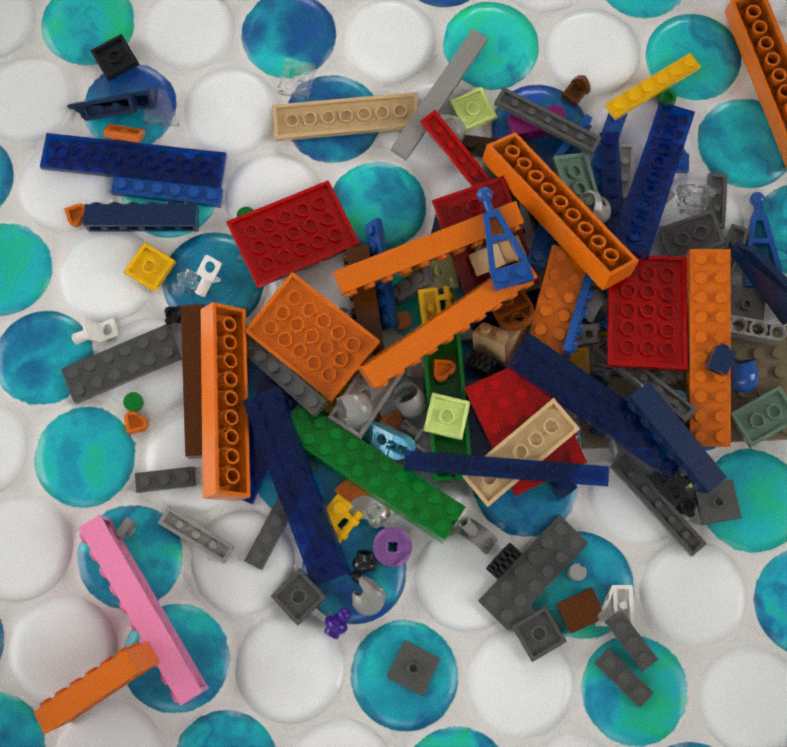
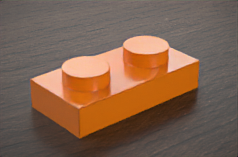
[103,124,145,144]

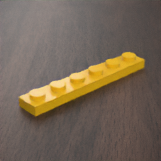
[604,53,701,120]

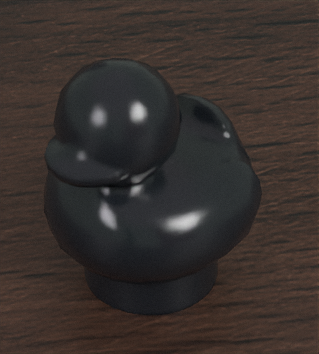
[349,550,377,583]

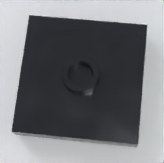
[90,34,140,82]

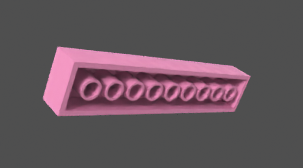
[78,515,209,706]

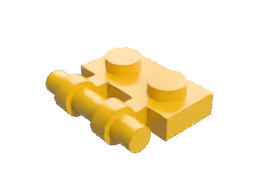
[418,286,453,324]
[313,493,364,545]

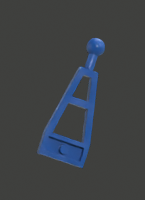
[477,187,534,292]
[742,192,782,288]

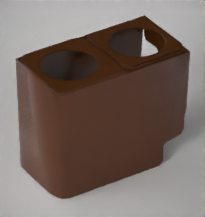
[556,587,602,634]

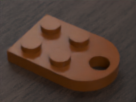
[491,290,535,331]

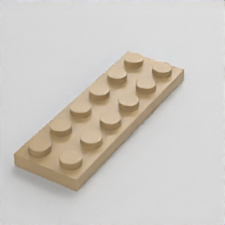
[462,398,580,507]

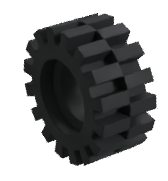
[465,351,503,378]
[486,542,522,580]

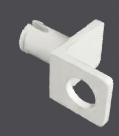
[195,255,222,297]
[72,318,118,345]

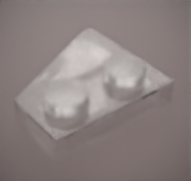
[143,88,179,127]

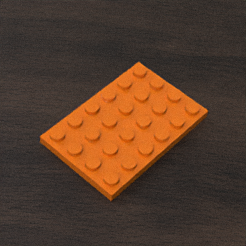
[244,272,381,403]

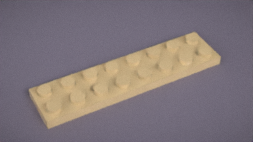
[272,92,418,141]

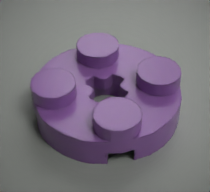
[373,527,412,567]

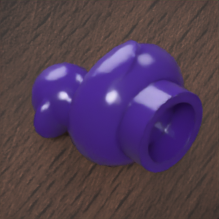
[324,607,351,639]

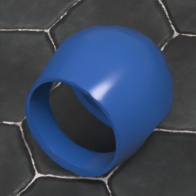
[731,359,759,393]

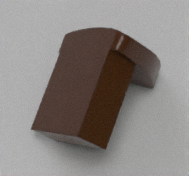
[561,75,591,107]

